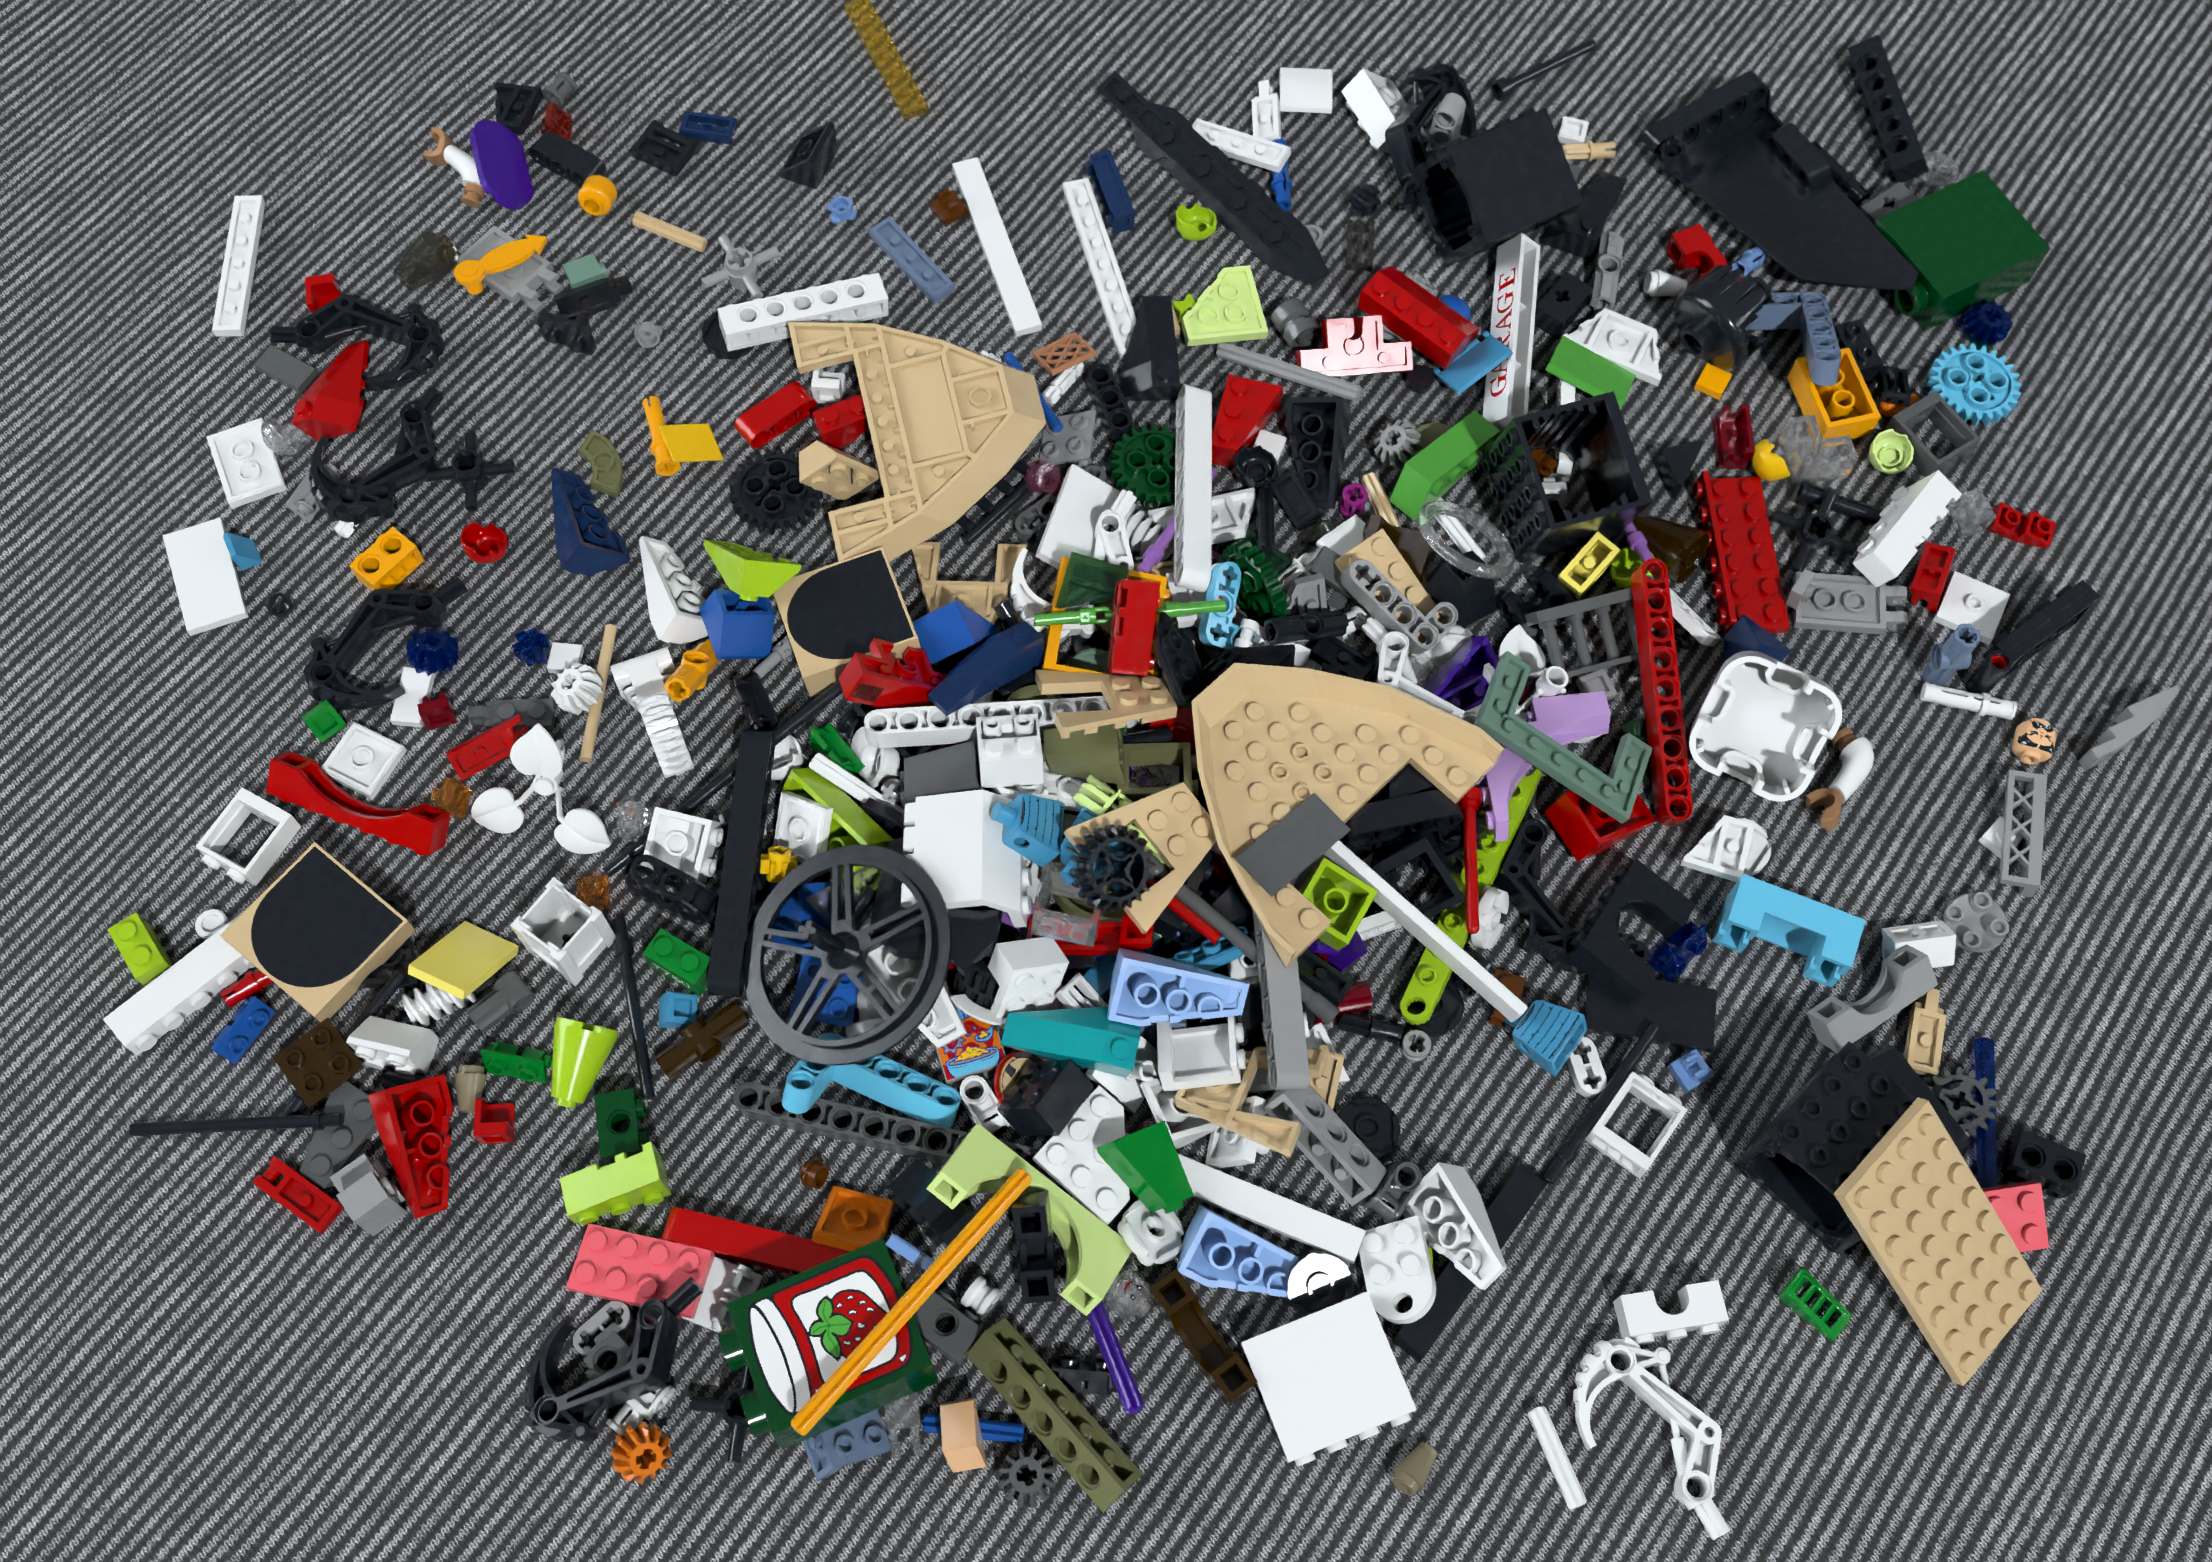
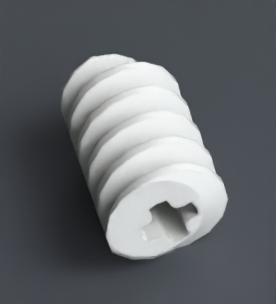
[1114,504,1174,562]
[402,982,477,1027]

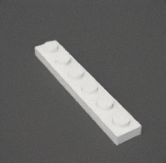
[212,195,266,337]

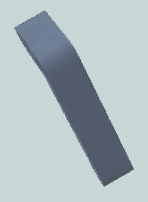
[1746,291,1841,386]

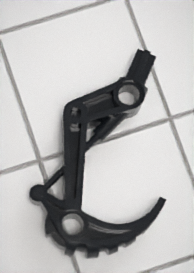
[1385,61,1476,212]
[269,295,445,391]
[309,388,444,525]
[303,577,468,710]
[1494,807,1621,974]
[525,1277,703,1444]

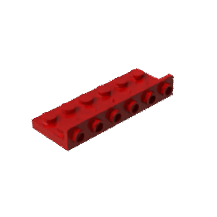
[1693,471,1790,635]

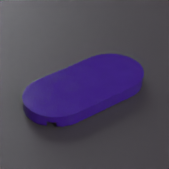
[470,120,533,210]

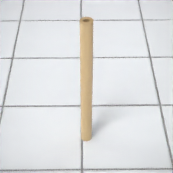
[579,624,617,762]

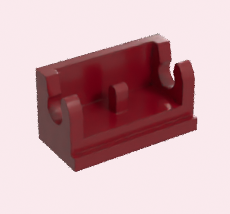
[1713,404,1754,469]

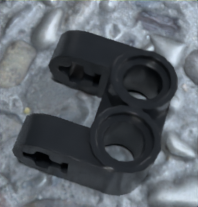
[1496,570,1575,643]

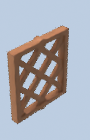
[1032,332,1096,376]

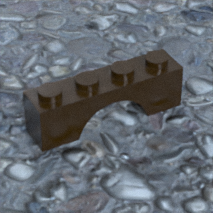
[1148,1269,1258,1408]

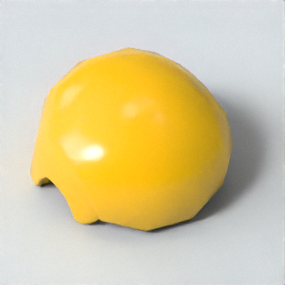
[1751,439,1790,482]

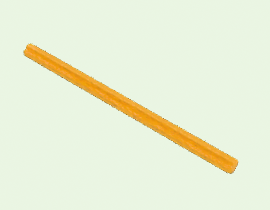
[791,1168,1031,1436]

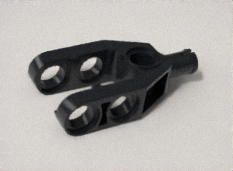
[625,854,719,927]

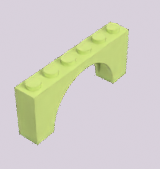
[927,1123,1132,1316]

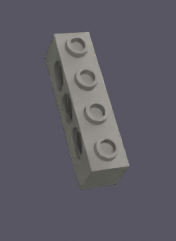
[1263,1085,1388,1206]

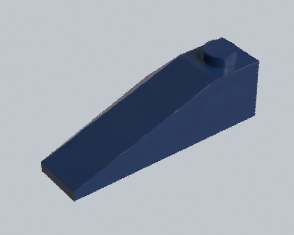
[928,621,1044,716]

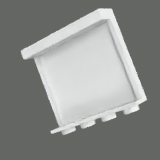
[1241,1292,1417,1467]

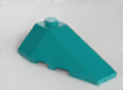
[1000,1006,1141,1078]

